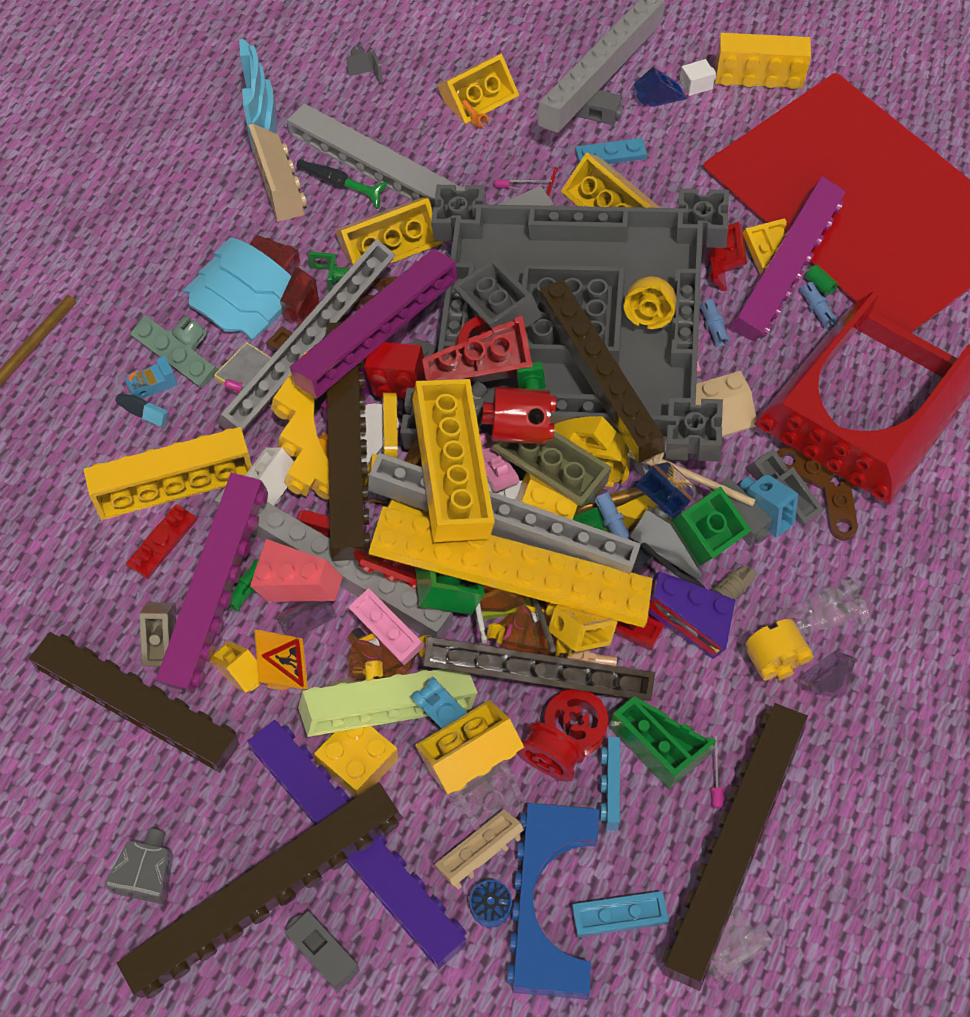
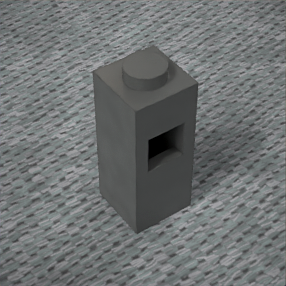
[575,90,624,126]
[708,477,773,546]
[285,911,360,993]

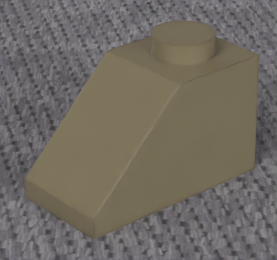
[139,602,176,666]

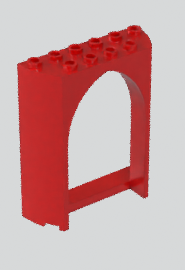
[754,292,970,505]

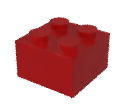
[364,342,425,399]

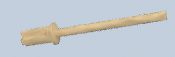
[627,449,755,507]

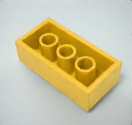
[715,33,811,89]

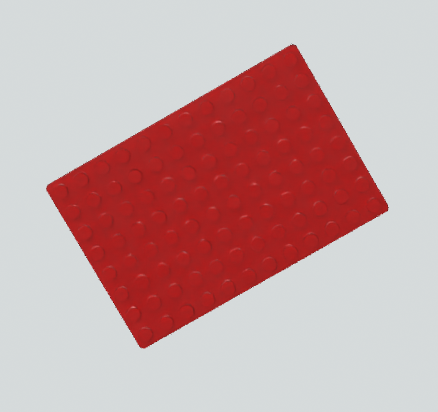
[703,73,970,333]

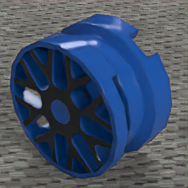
[469,880,512,928]

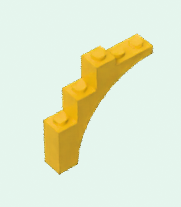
[271,352,365,502]

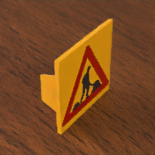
[254,630,308,690]

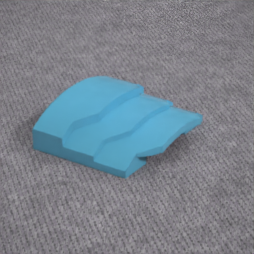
[239,39,278,154]
[183,237,302,341]

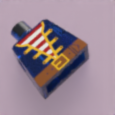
[636,462,696,520]

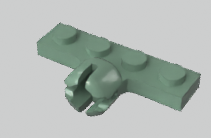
[130,315,218,388]

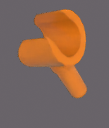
[461,99,489,128]

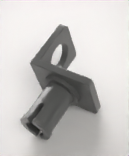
[346,45,383,83]

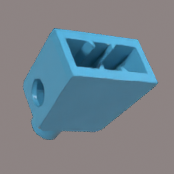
[739,475,798,538]

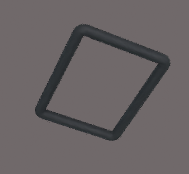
[641,542,705,588]

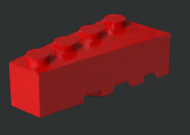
[422,315,533,384]

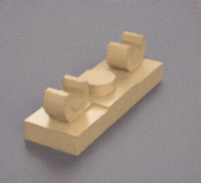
[434,809,524,889]

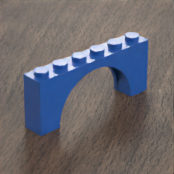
[507,803,600,1000]

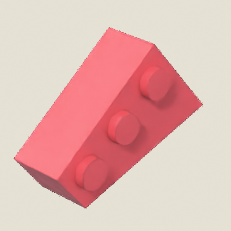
[250,539,343,602]

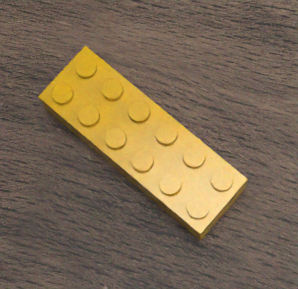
[412,379,495,542]
[83,427,252,520]

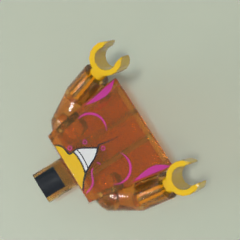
[486,600,573,657]
[347,628,430,682]

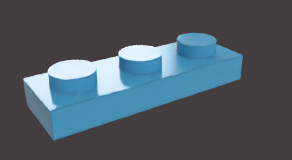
[575,138,647,164]
[600,737,620,831]
[572,891,669,938]

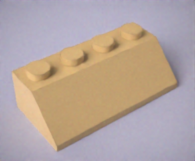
[249,124,307,222]
[663,371,757,454]

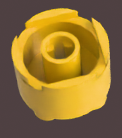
[586,433,631,487]
[745,619,814,681]

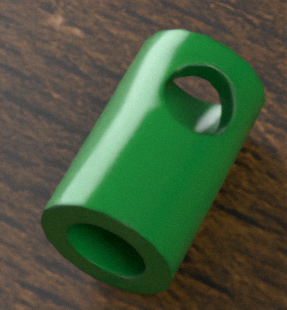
[805,265,838,297]

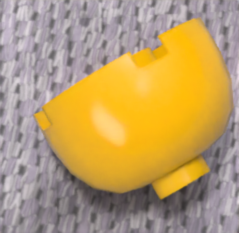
[624,276,676,329]

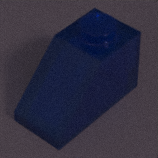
[633,67,687,107]

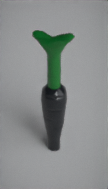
[296,159,387,209]

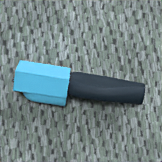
[115,394,168,427]

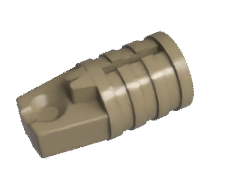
[711,566,757,600]

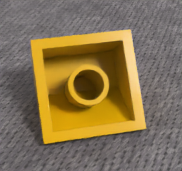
[515,472,578,520]

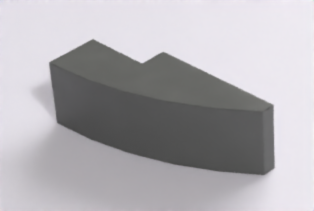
[747,448,824,525]

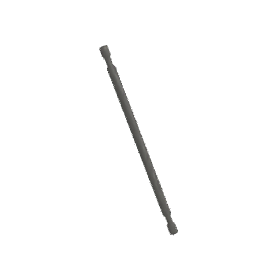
[532,598,556,652]

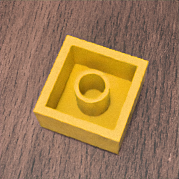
[314,726,399,798]

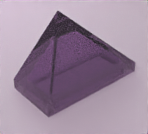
[276,601,337,638]
[794,650,855,699]

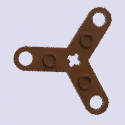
[777,447,858,541]

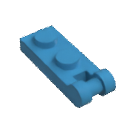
[411,676,468,728]

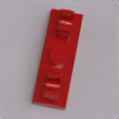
[126,504,198,579]

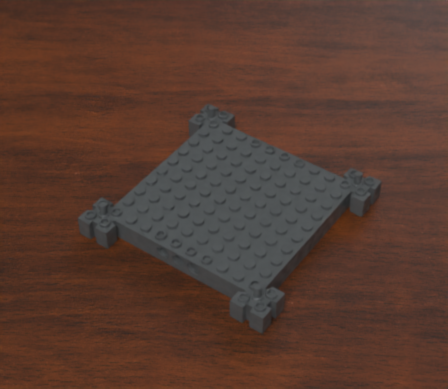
[400,184,729,462]

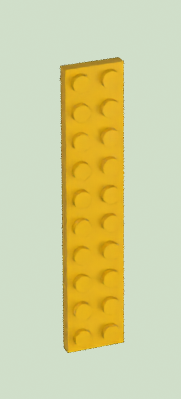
[369,506,653,628]

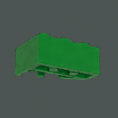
[610,696,716,790]

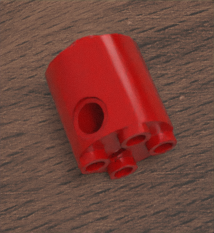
[482,387,556,445]

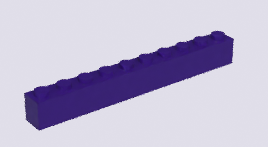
[247,719,467,970]

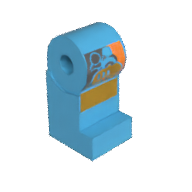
[125,356,178,399]

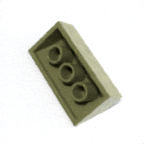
[492,415,612,507]

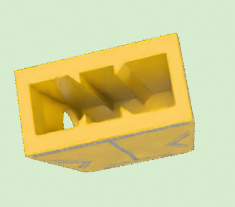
[546,603,618,652]

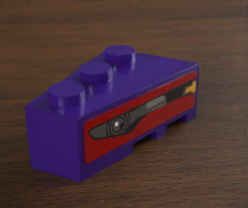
[648,571,736,659]

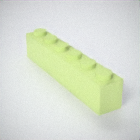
[298,669,478,737]

